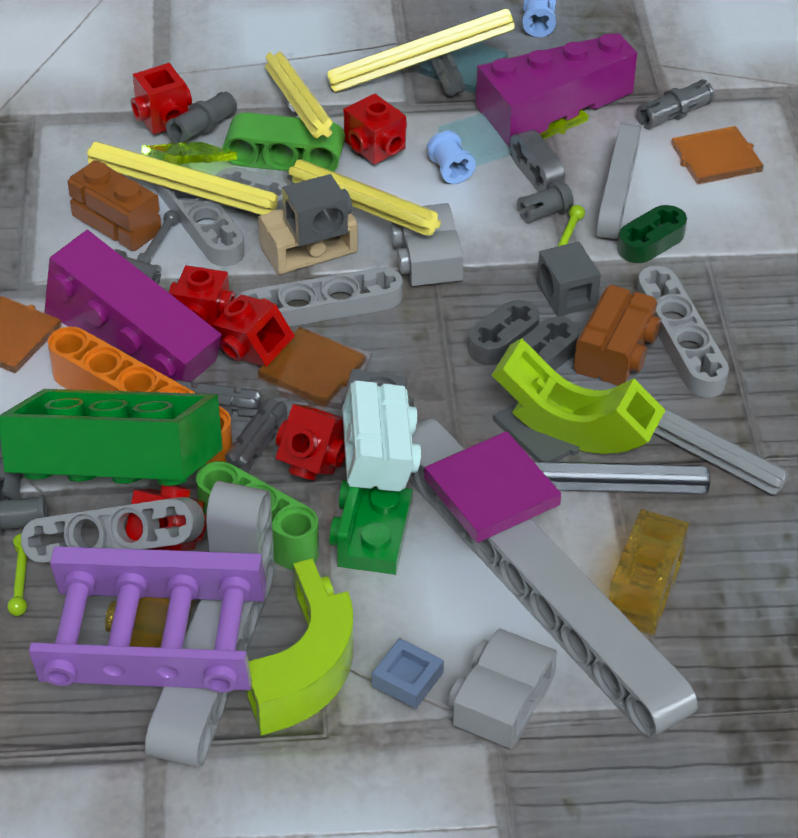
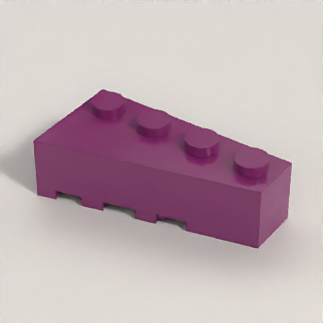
[476,33,637,148]
[44,229,222,382]

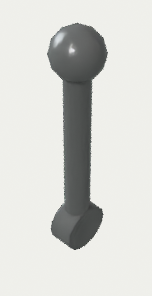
[137,210,180,264]

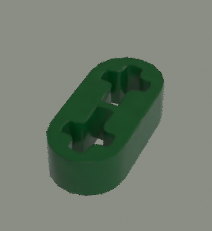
[617,205,687,263]

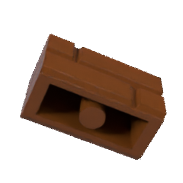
[67,160,161,251]
[574,284,661,386]

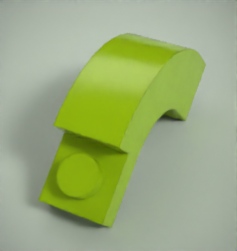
[492,338,666,454]
[245,558,354,735]

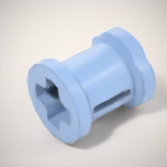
[522,0,556,37]
[427,130,476,184]

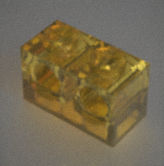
[609,509,689,635]

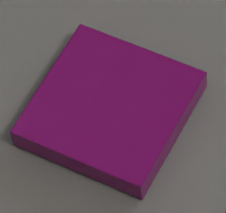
[424,431,562,543]

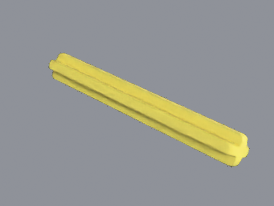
[327,9,515,92]
[265,51,333,139]
[87,142,278,215]
[289,159,441,236]

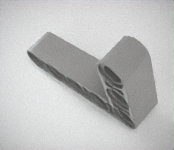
[145,481,274,767]

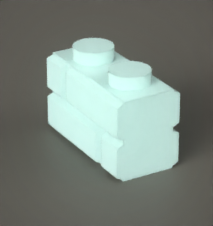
[342,380,421,491]

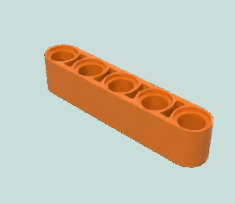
[47,326,233,464]

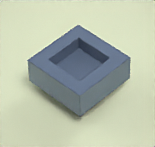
[371,638,444,709]

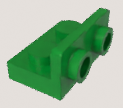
[329,480,413,575]

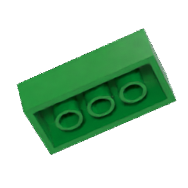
[0,389,223,486]

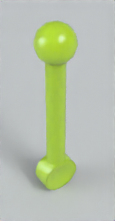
[557,205,585,247]
[7,533,27,616]

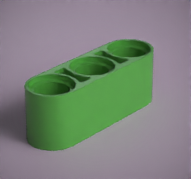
[222,113,345,172]
[196,461,319,570]

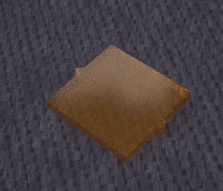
[671,126,764,185]
[0,296,62,374]
[258,327,366,407]

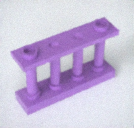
[29,546,267,693]

